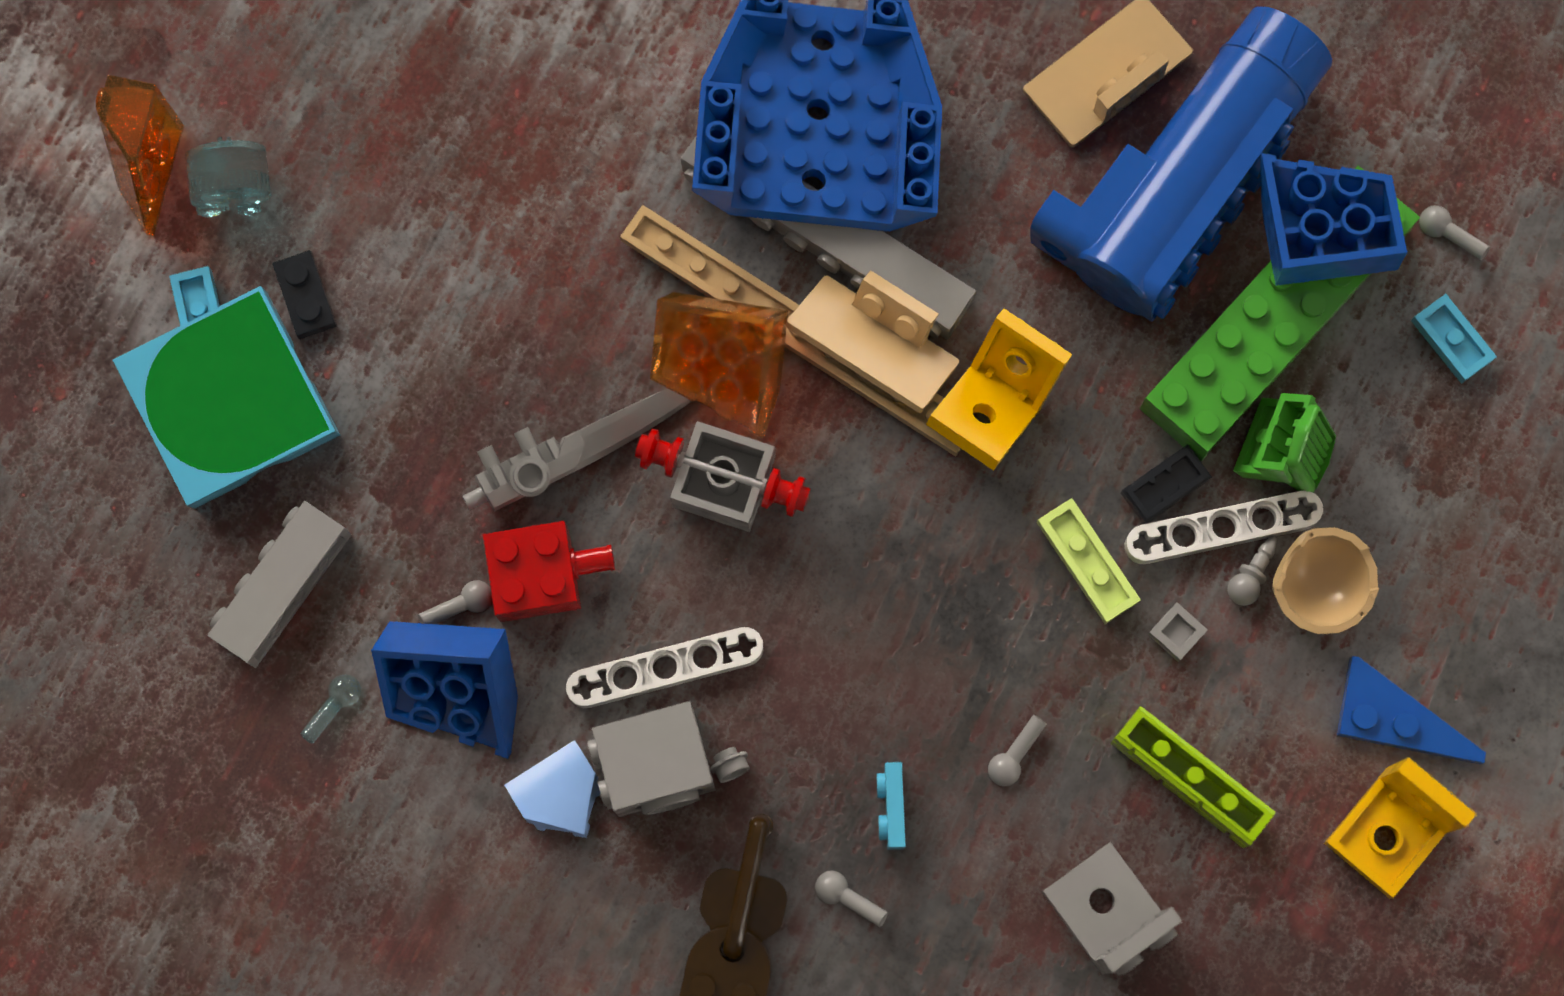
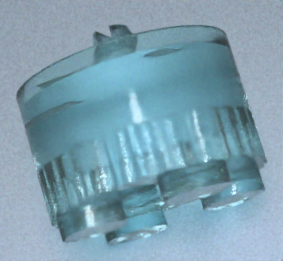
[185,136,271,217]

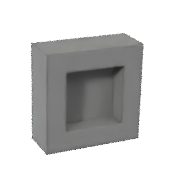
[1148,602,1208,662]

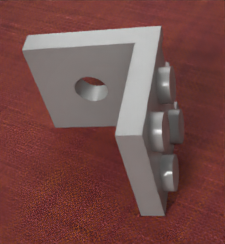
[1042,842,1182,976]

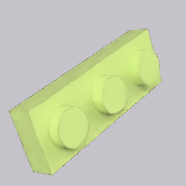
[1037,498,1141,624]

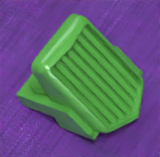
[1233,393,1336,493]

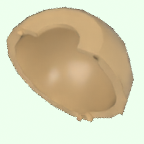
[1272,527,1379,634]

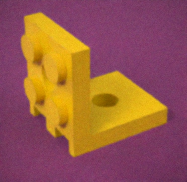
[926,309,1072,471]
[1324,757,1477,899]

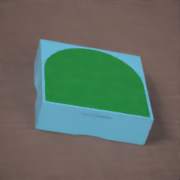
[113,286,340,508]

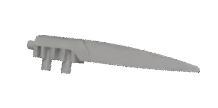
[462,361,734,511]

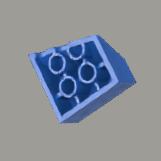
[1260,153,1407,286]
[371,621,518,759]

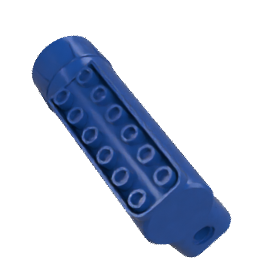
[1030,6,1332,322]

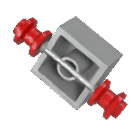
[635,421,811,532]

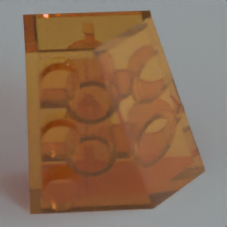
[96,75,184,236]
[650,292,788,438]

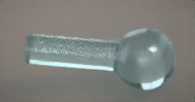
[300,674,361,744]

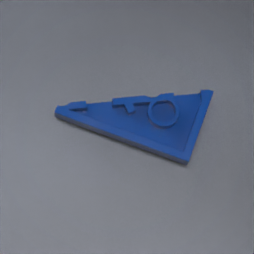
[1337,656,1486,765]

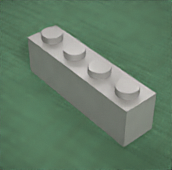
[207,500,351,668]

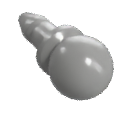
[1227,536,1277,606]

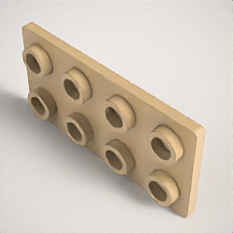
[1023,0,1193,147]
[785,270,959,413]

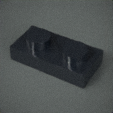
[272,250,338,340]

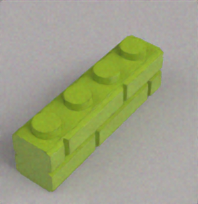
[1111,706,1276,849]

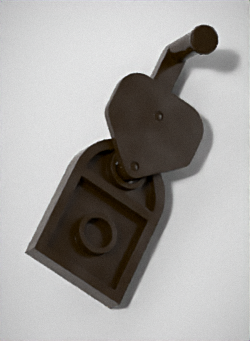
[679,814,787,996]

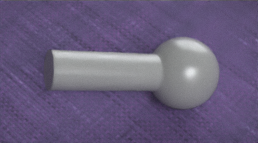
[1419,205,1490,260]
[418,580,493,624]
[988,714,1047,786]
[815,871,888,927]

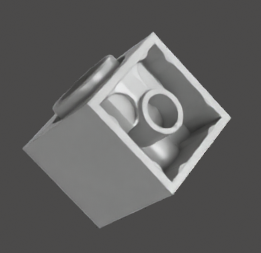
[587,701,716,817]

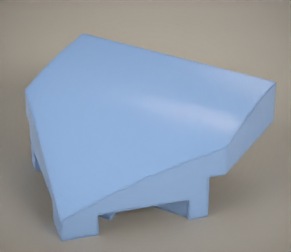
[504,740,600,838]

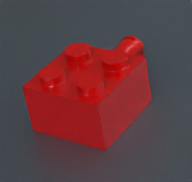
[483,521,615,622]

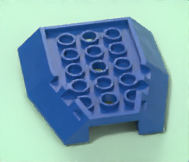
[692,0,942,232]

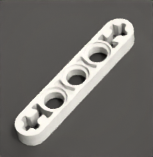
[1124,491,1323,564]
[566,627,764,708]

